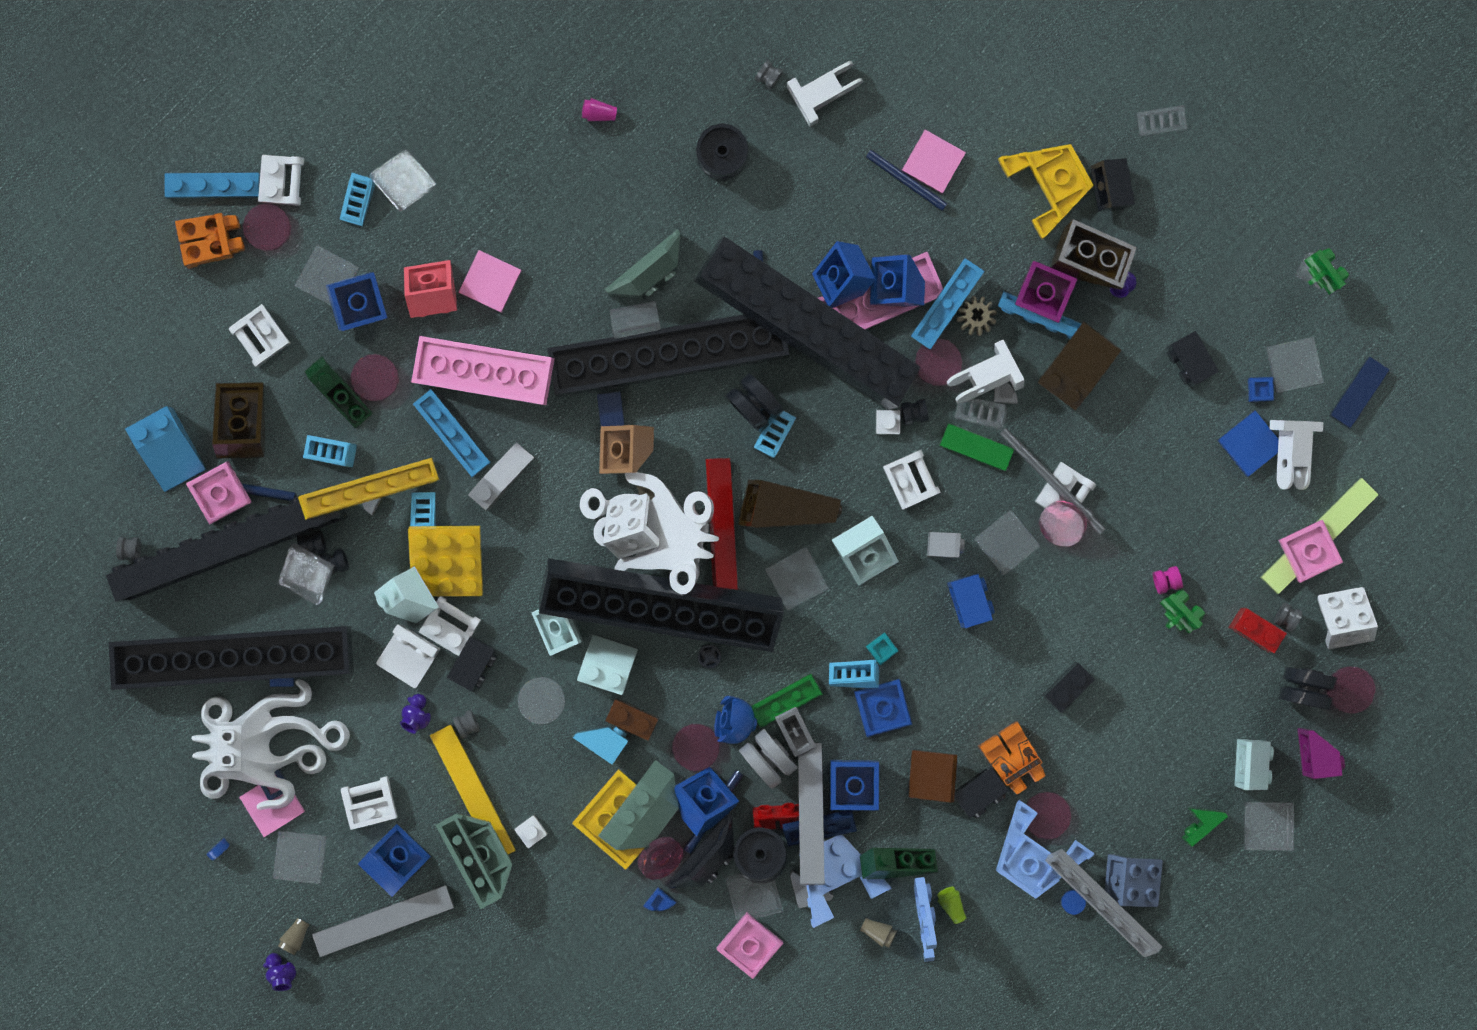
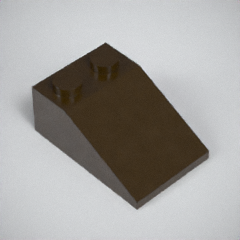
[1050,219,1137,290]
[1038,321,1122,411]
[212,382,265,459]

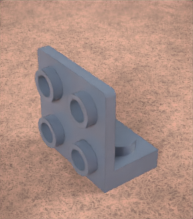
[1105,854,1163,907]

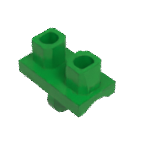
[1304,248,1349,295]
[1160,589,1205,634]

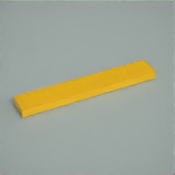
[298,458,439,520]
[430,724,516,854]

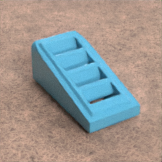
[340,173,376,227]
[753,411,796,459]
[303,435,357,467]
[410,492,436,526]
[829,660,879,688]

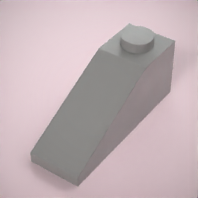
[468,442,534,511]

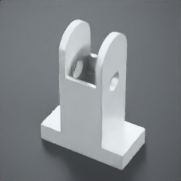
[787,61,863,127]
[947,340,1024,404]
[1270,420,1323,490]

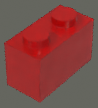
[1228,608,1287,653]

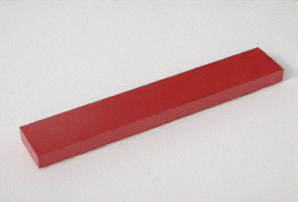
[706,458,738,590]

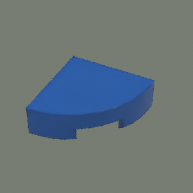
[643,887,677,911]

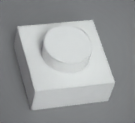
[876,410,900,435]
[514,815,548,848]

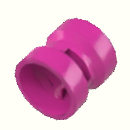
[1153,566,1183,595]

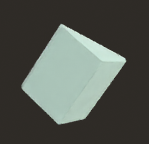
[532,609,584,656]

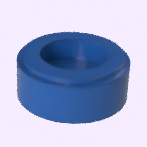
[206,838,230,861]
[1061,890,1086,915]

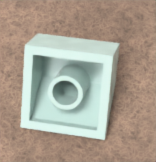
[832,516,899,586]
[374,566,439,623]
[577,635,638,695]
[1234,739,1274,790]

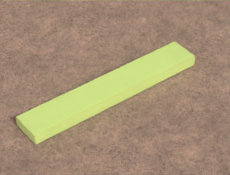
[1260,478,1378,594]

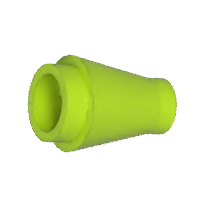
[937,887,966,924]

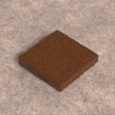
[908,750,958,803]

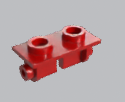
[753,803,799,829]

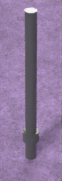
[1000,428,1106,535]

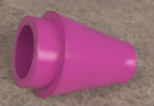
[582,98,617,121]

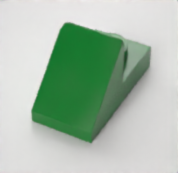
[1182,807,1228,847]

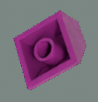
[1015,261,1077,323]
[1297,728,1345,779]

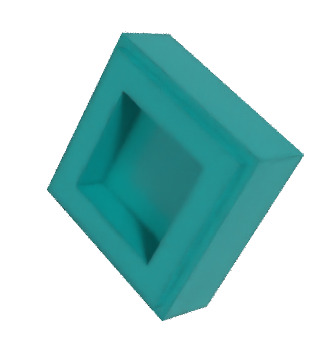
[866,632,899,665]

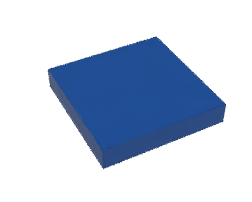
[1217,410,1279,477]
[854,679,912,737]

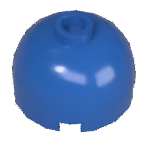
[714,696,757,744]

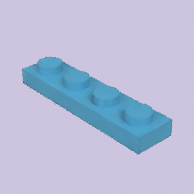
[165,173,260,198]
[911,258,985,350]
[998,291,1082,339]
[413,389,491,477]

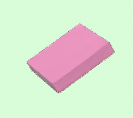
[902,130,966,194]
[459,250,522,313]
[186,461,252,525]
[1278,520,1343,583]
[239,775,305,837]
[716,912,784,979]

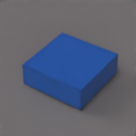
[1248,377,1274,402]

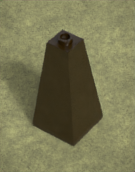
[738,479,842,528]

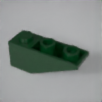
[304,356,373,428]
[860,848,938,879]

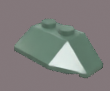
[605,229,681,299]
[598,760,679,850]
[436,813,513,909]

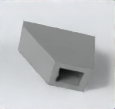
[927,532,965,558]

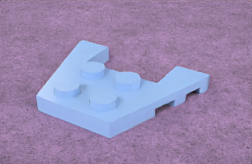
[996,800,1095,899]
[799,835,892,928]
[914,877,937,962]

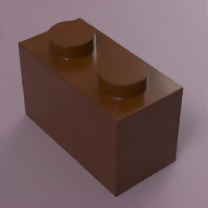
[605,698,659,741]

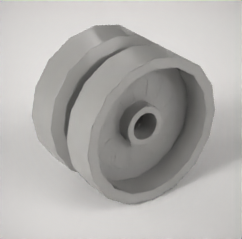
[739,729,798,790]

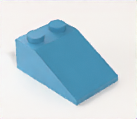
[125,406,207,492]

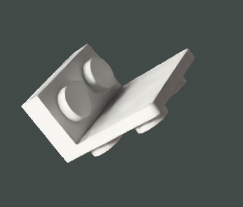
[603,493,659,559]
[1317,587,1378,649]
[376,624,441,688]

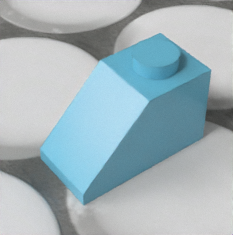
[573,726,629,764]

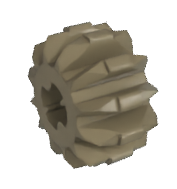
[956,296,997,336]

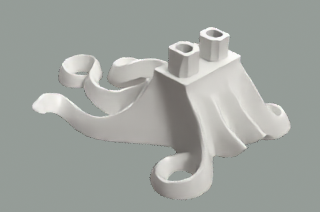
[580,472,719,595]
[191,679,350,810]

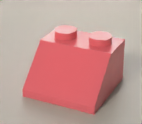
[404,260,457,318]

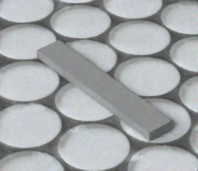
[798,743,825,885]
[1045,849,1162,957]
[312,885,455,957]

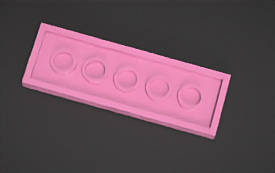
[818,252,943,330]
[411,336,554,405]

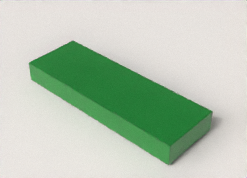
[939,424,1014,471]
[751,674,822,728]

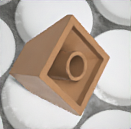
[599,425,654,474]

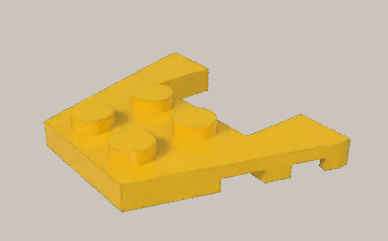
[998,144,1093,240]

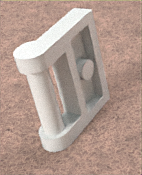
[258,155,304,206]
[229,304,291,368]
[883,450,941,510]
[1035,462,1096,524]
[419,596,481,656]
[341,776,398,830]

